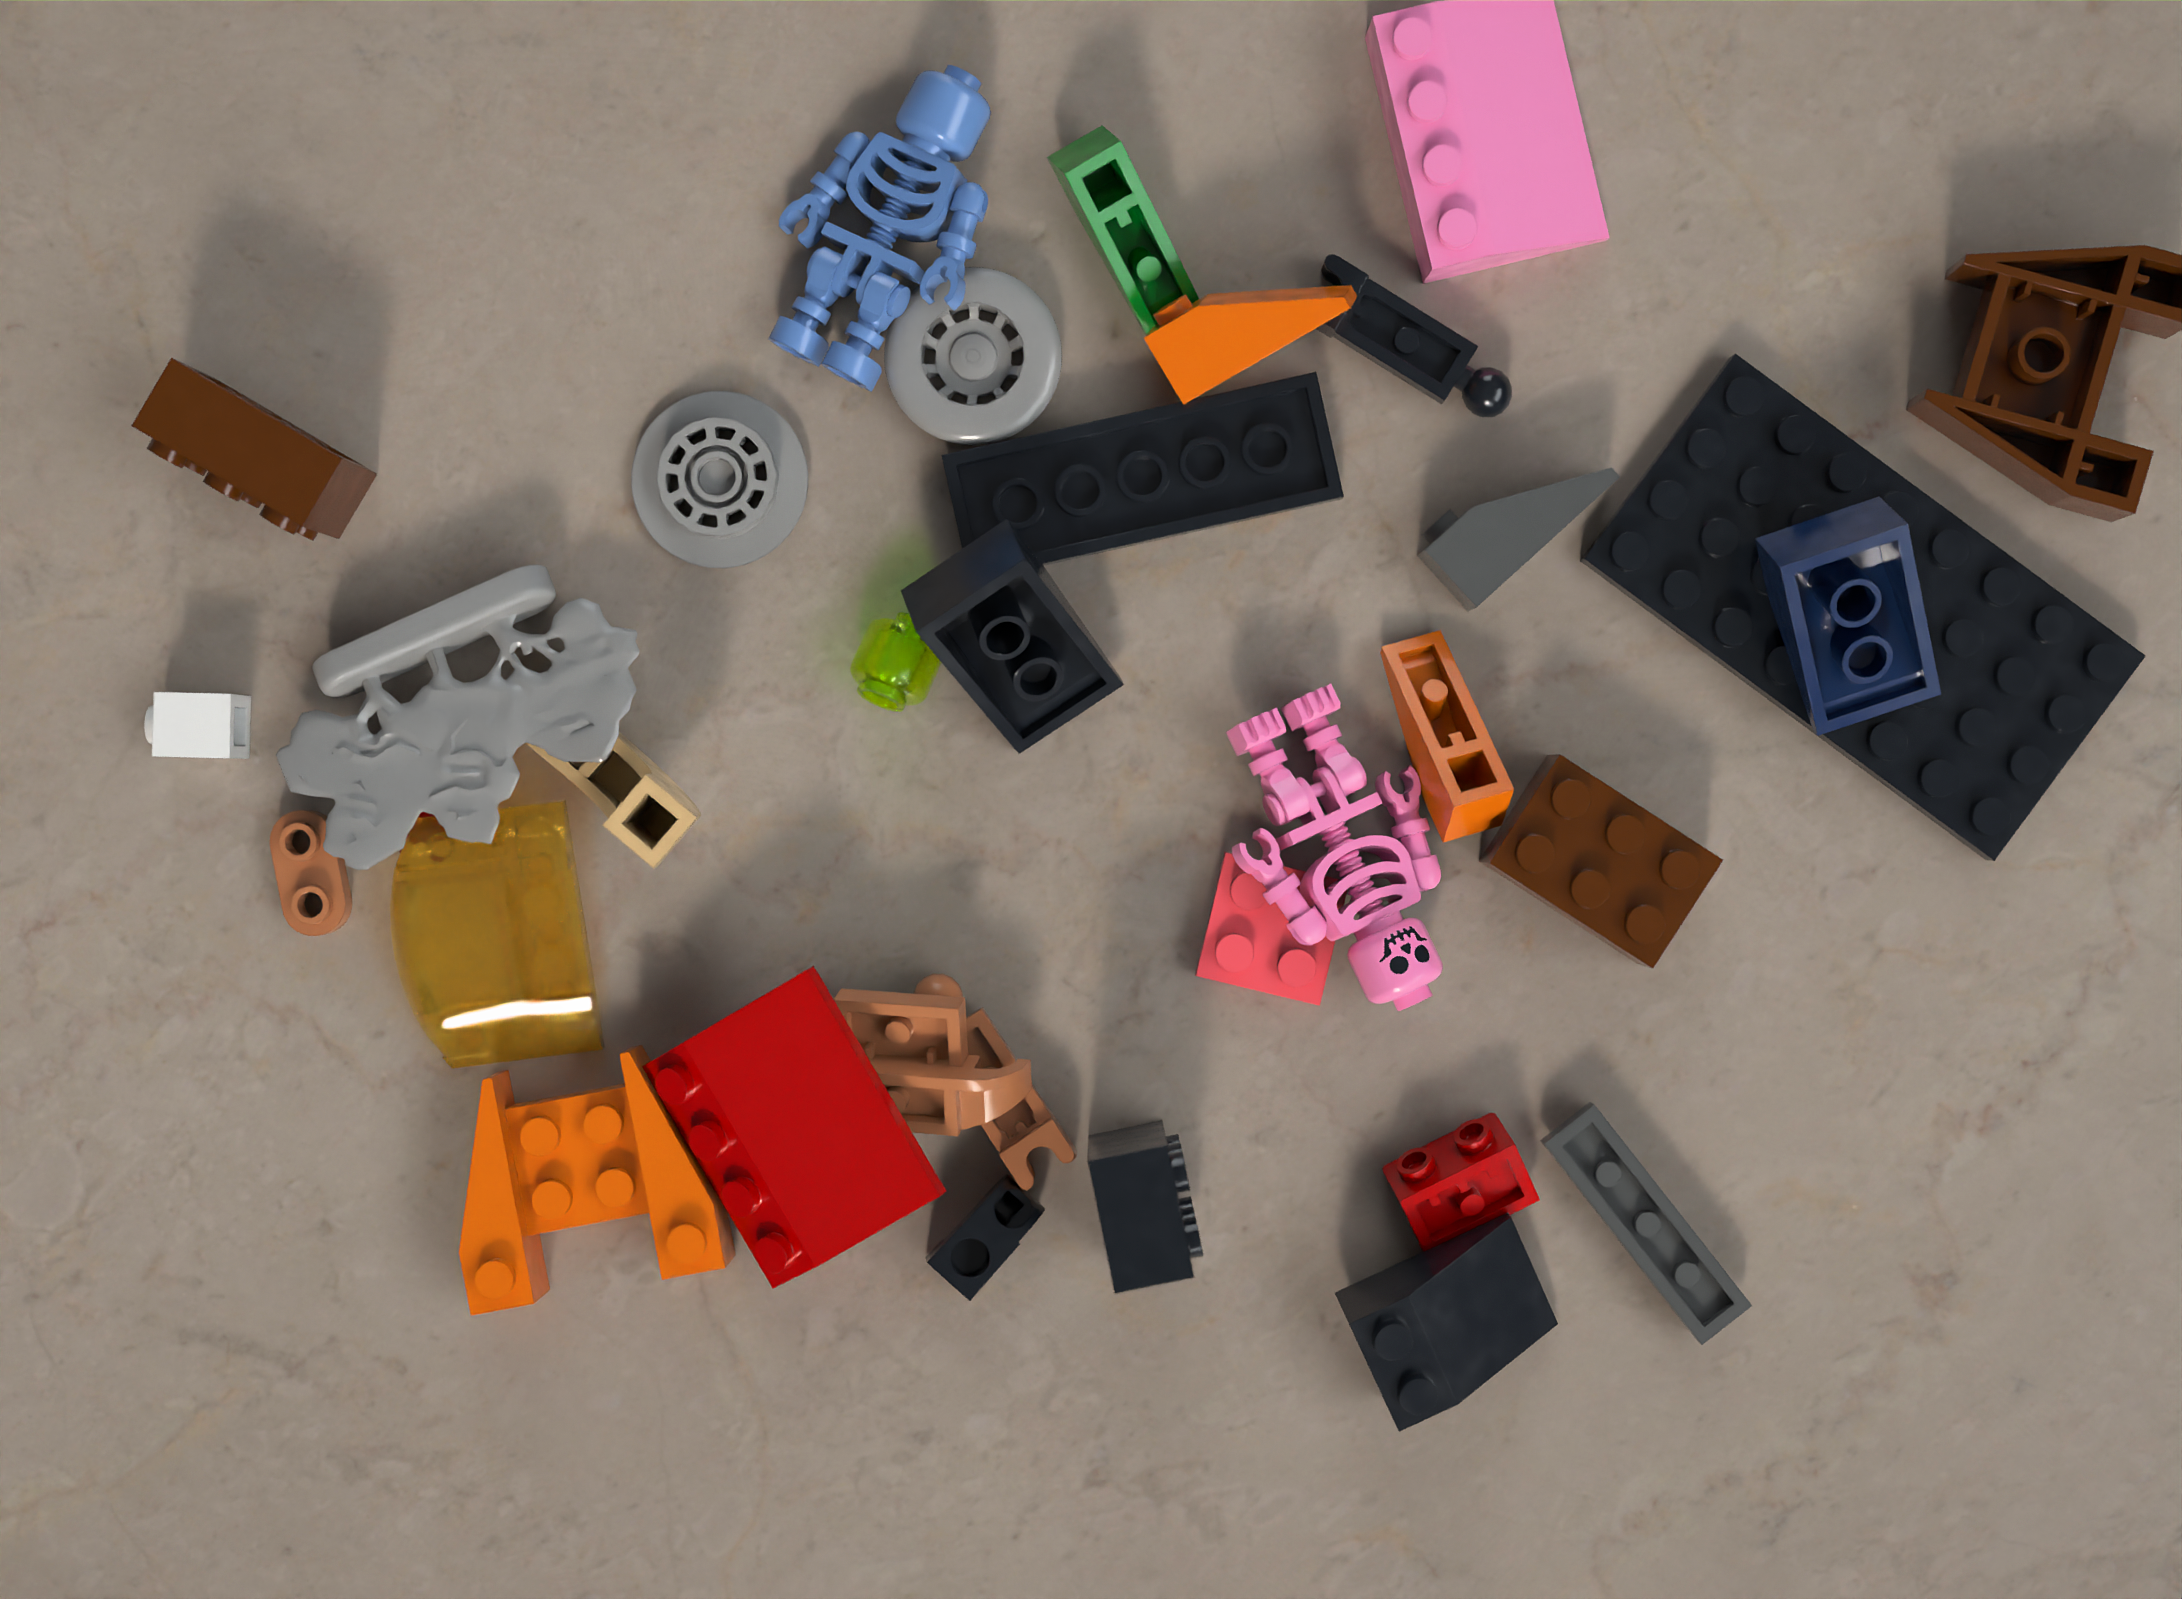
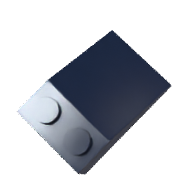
[1755,496,1941,736]

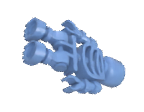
[768,65,991,392]

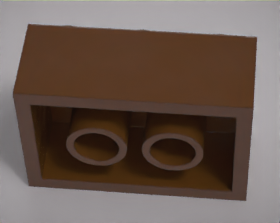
[131,358,377,541]
[1479,754,1723,969]

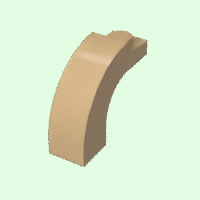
[526,732,701,868]

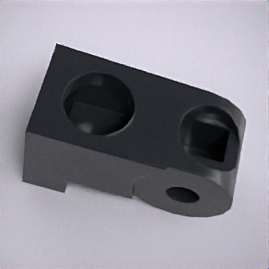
[925,1174,1045,1301]

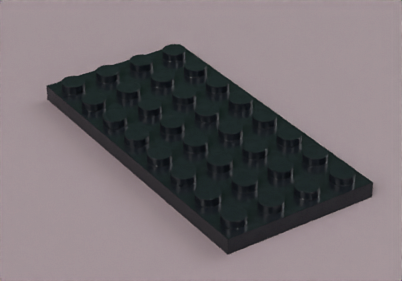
[1580,353,2146,861]

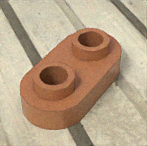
[270,810,352,936]

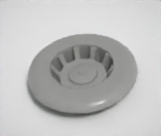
[884,267,1062,445]
[631,391,808,568]

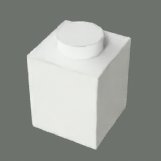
[144,692,251,759]

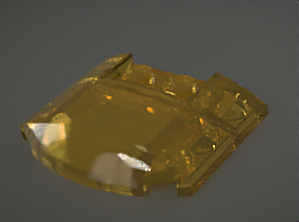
[390,800,605,1069]

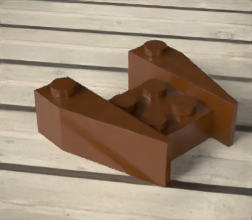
[1906,245,2182,522]

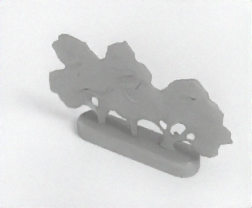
[276,565,639,870]

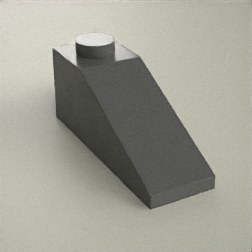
[1417,467,1620,611]

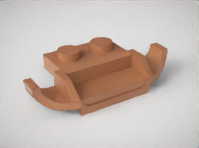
[834,988,1032,1136]

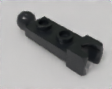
[1316,254,1512,418]

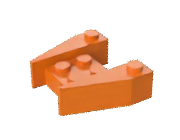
[459,1045,736,1316]

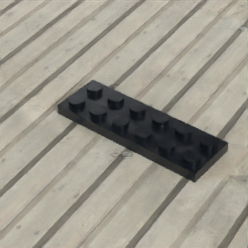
[941,372,1344,566]

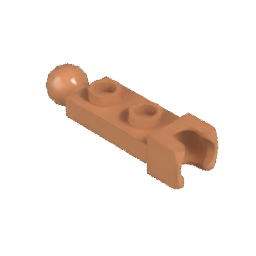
[913,974,1078,1190]

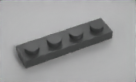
[1540,1102,1752,1345]

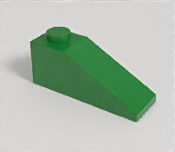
[1047,125,1199,335]

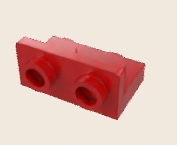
[1382,1113,1540,1252]

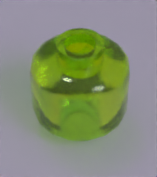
[850,612,942,712]

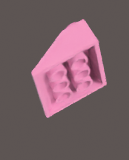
[1365,0,1610,284]

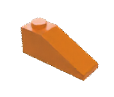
[1144,285,1357,405]
[1380,630,1514,843]

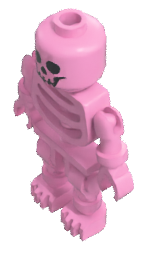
[1226,684,1443,1011]

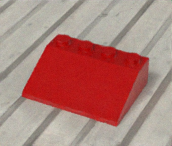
[642,966,947,1289]

